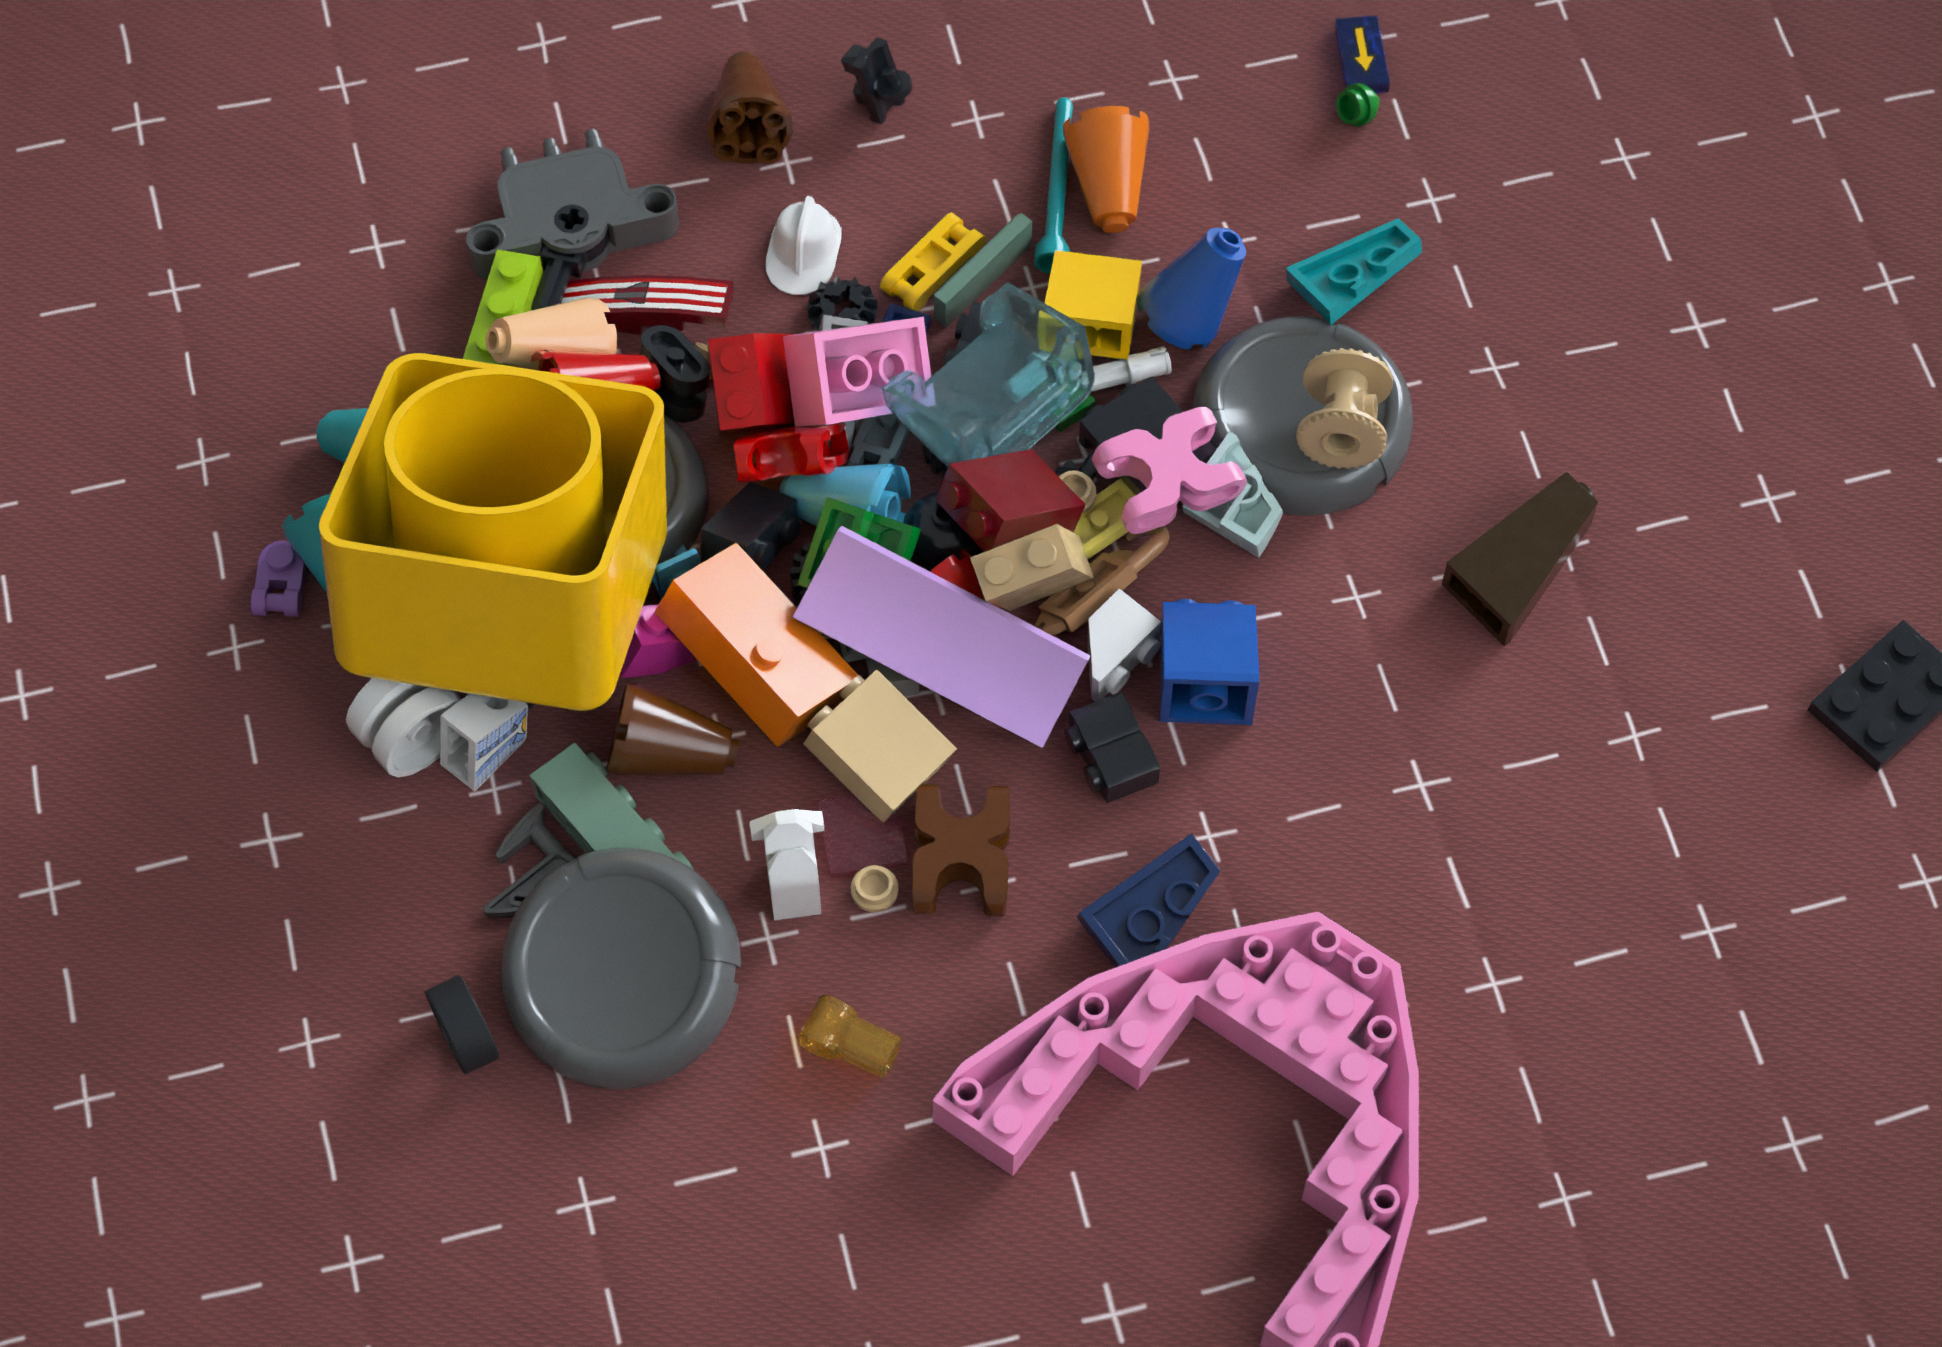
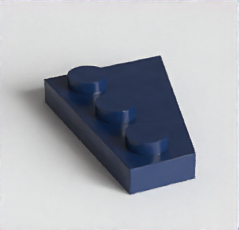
[1077,833,1221,968]

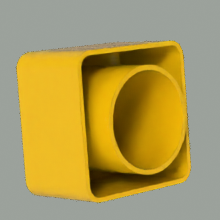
[319,353,667,711]

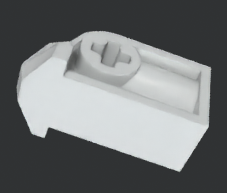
[749,809,824,920]

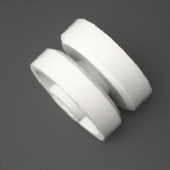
[346,678,462,778]

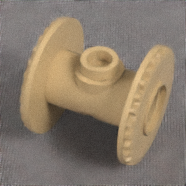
[1296,348,1393,469]

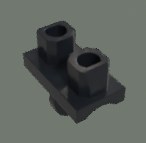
[841,37,913,125]

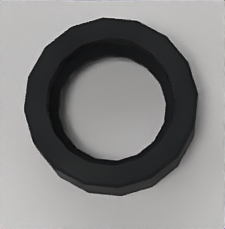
[425,975,499,1075]

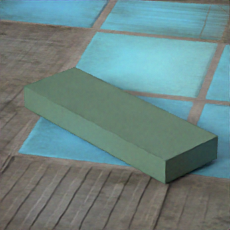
[934,213,1032,328]

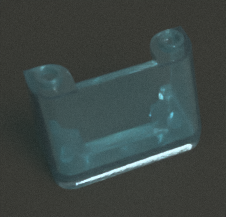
[882,282,1095,467]

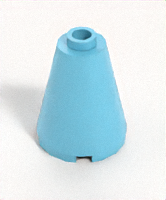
[779,463,911,527]

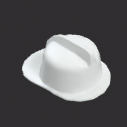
[766,196,841,296]

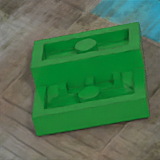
[797,497,921,588]

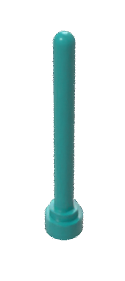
[1034,97,1073,274]

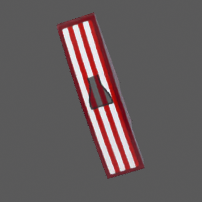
[561,275,734,335]

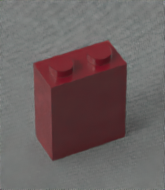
[935,449,1086,552]

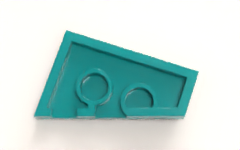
[1285,218,1422,325]

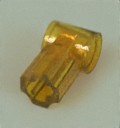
[796,995,902,1078]

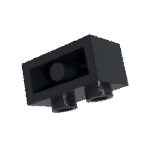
[701,482,800,570]

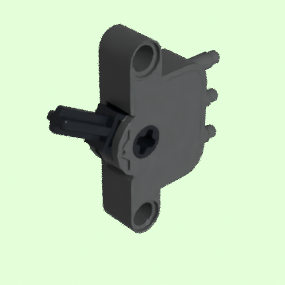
[466,129,679,310]

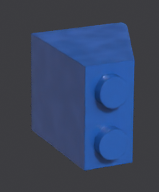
[1159,599,1259,725]

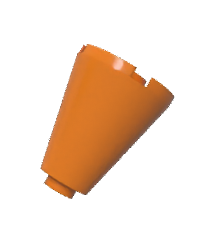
[1063,106,1149,233]

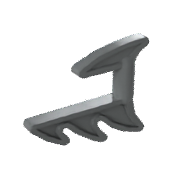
[483,804,578,917]

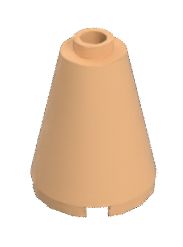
[486,298,617,370]

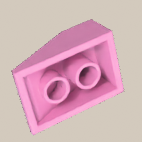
[783,317,935,427]

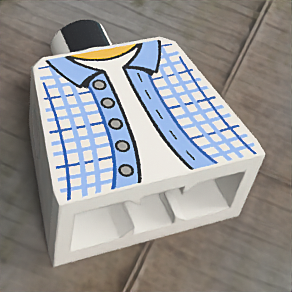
[440,694,535,792]

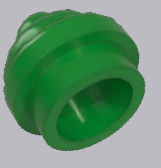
[1336,83,1380,127]

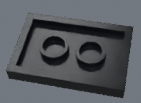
[1807,620,1942,772]

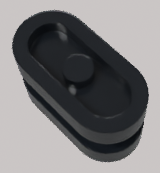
[640,325,710,423]

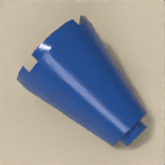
[1137,228,1246,350]

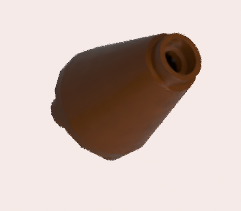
[707,52,793,164]

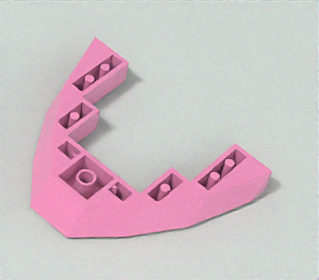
[932,912,1419,1347]

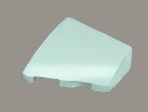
[1182,431,1283,558]

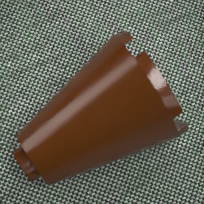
[606,682,740,775]

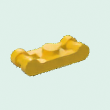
[880,213,987,314]

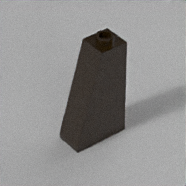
[1441,472,1598,646]

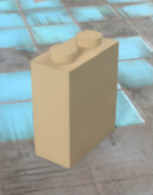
[970,524,1094,611]
[803,669,957,824]

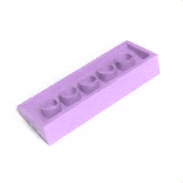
[793,526,1090,748]

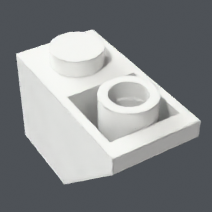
[1087,589,1161,702]

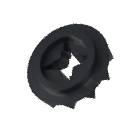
[807,276,878,331]

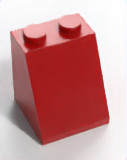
[707,333,795,435]

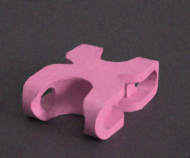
[1092,407,1247,534]

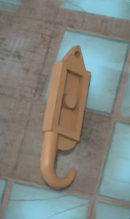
[1035,526,1170,636]

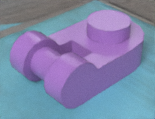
[251,540,307,617]

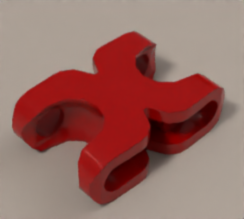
[733,422,850,483]

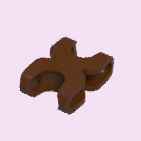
[913,784,1010,916]

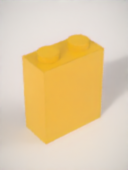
[1040,250,1142,360]

